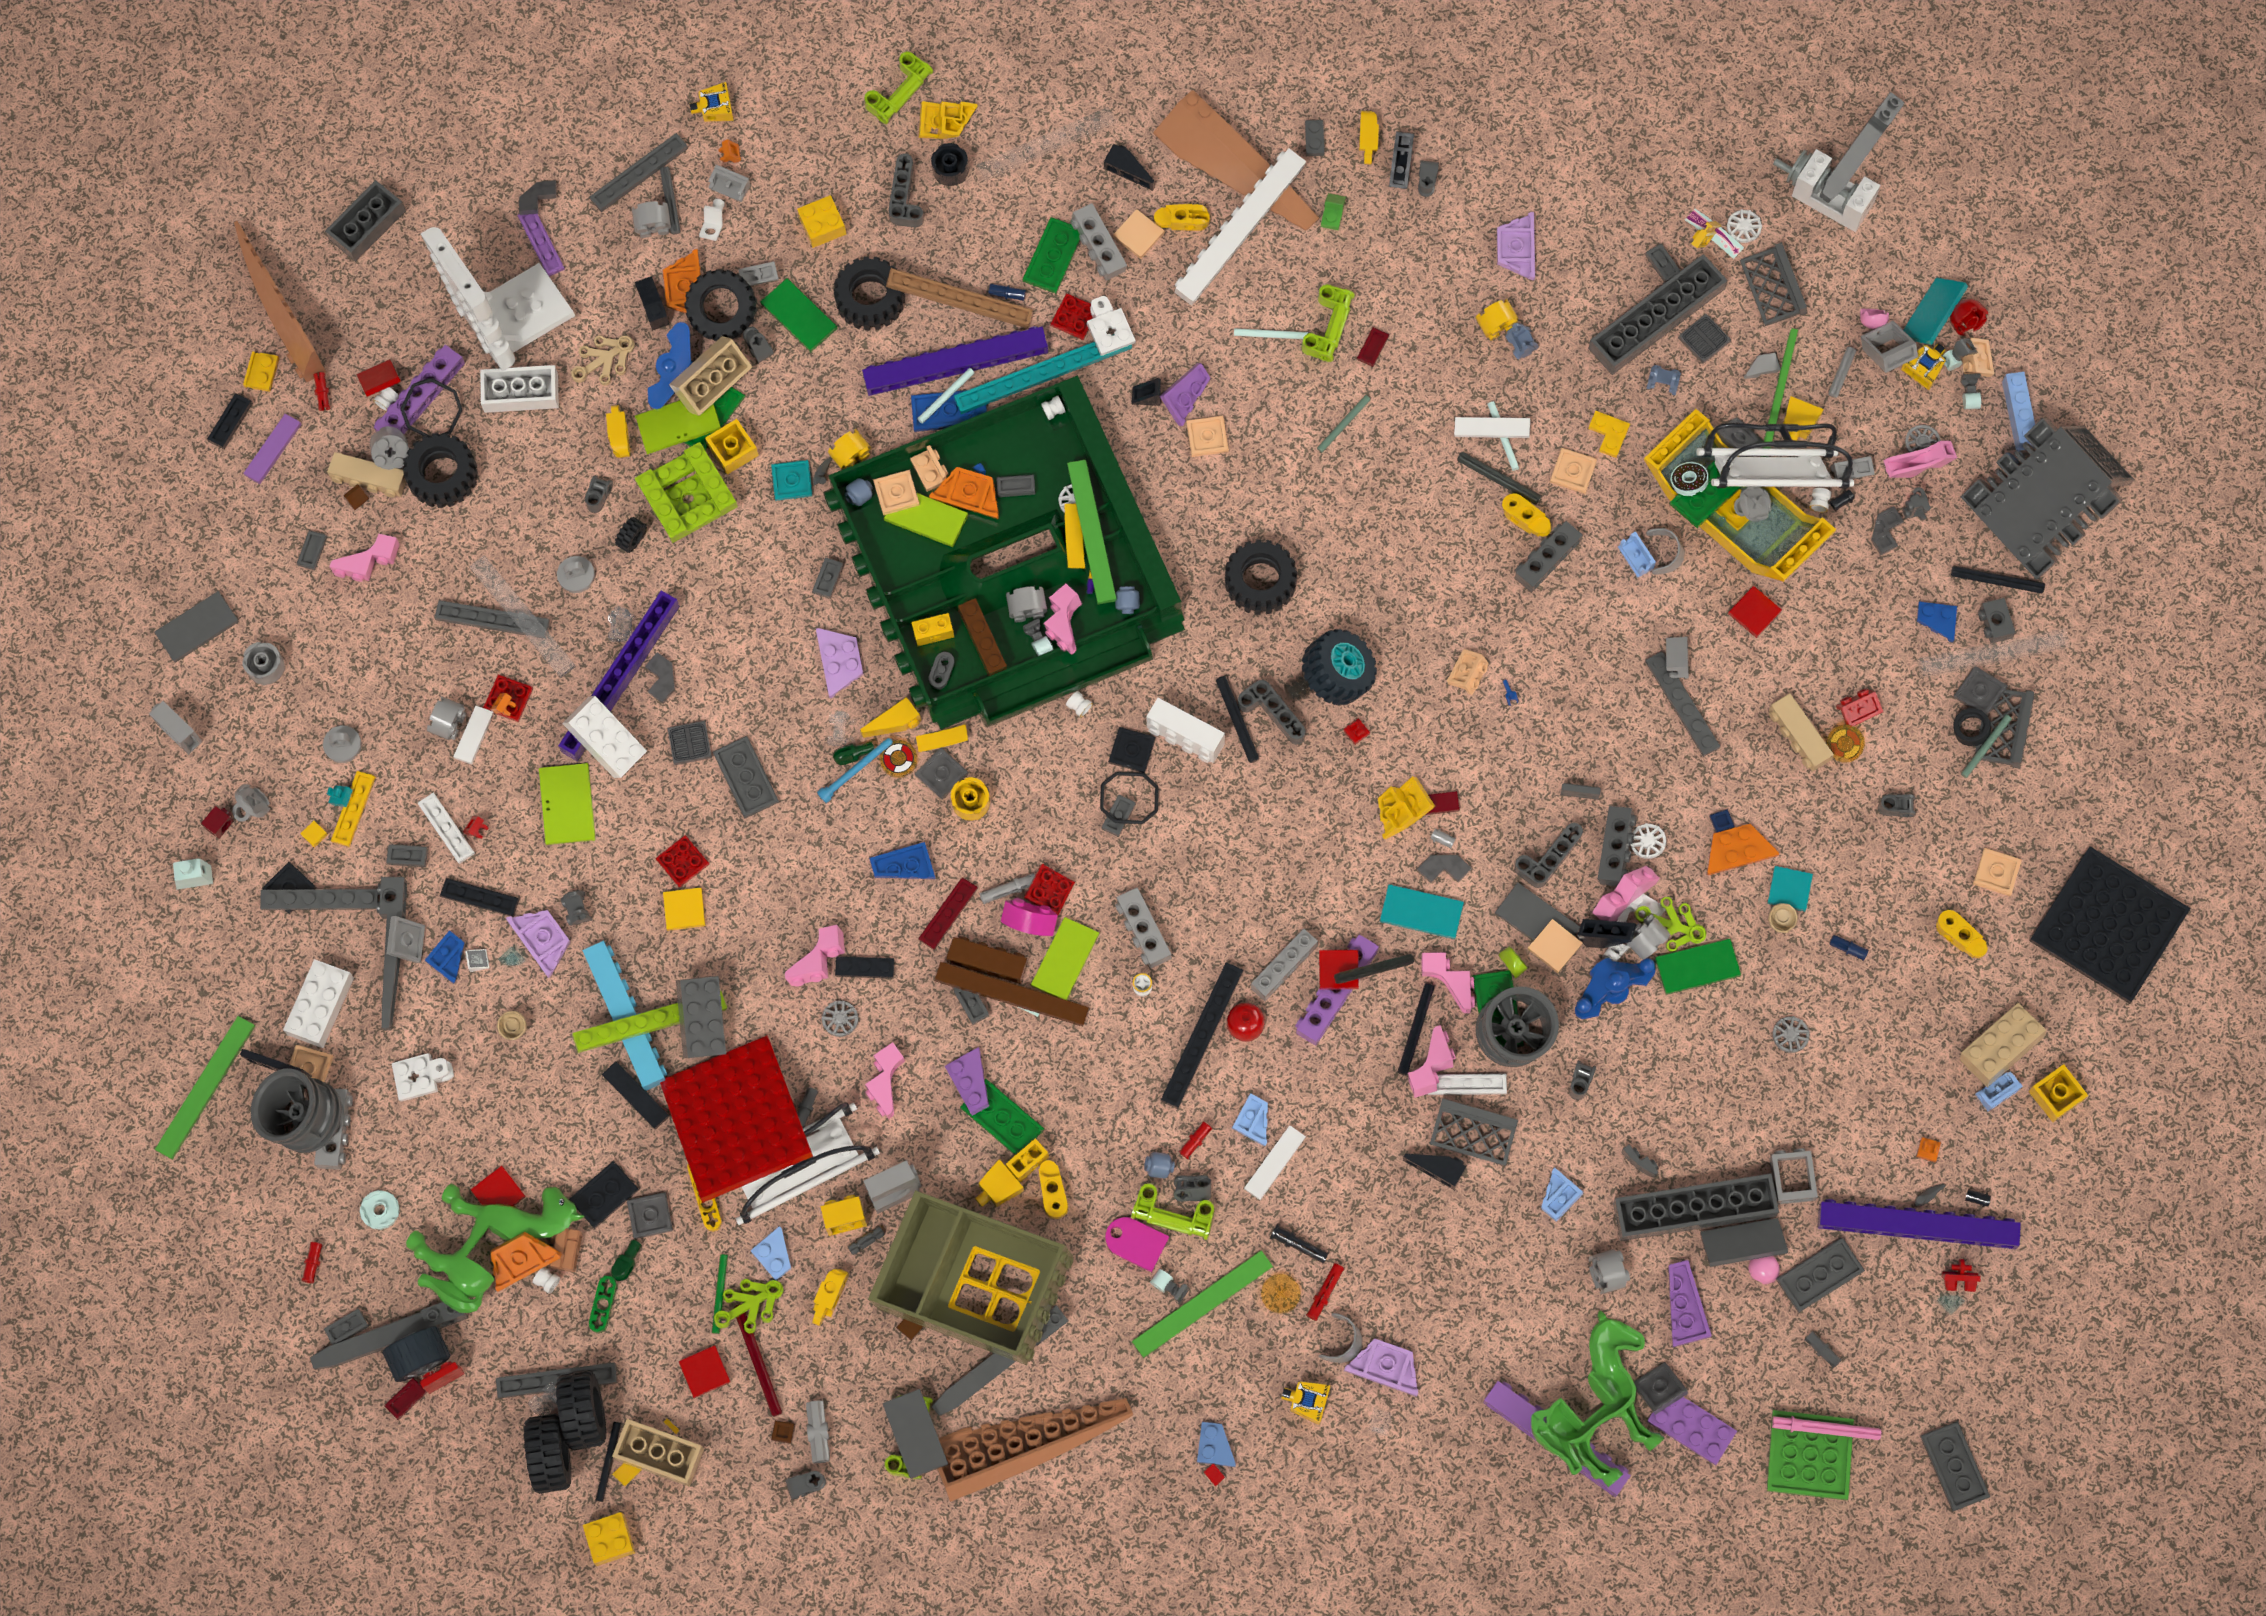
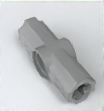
[806,1400,830,1463]

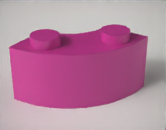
[1001,898,1058,936]

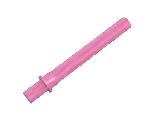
[1772,1416,1881,1440]

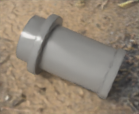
[1430,828,1456,849]

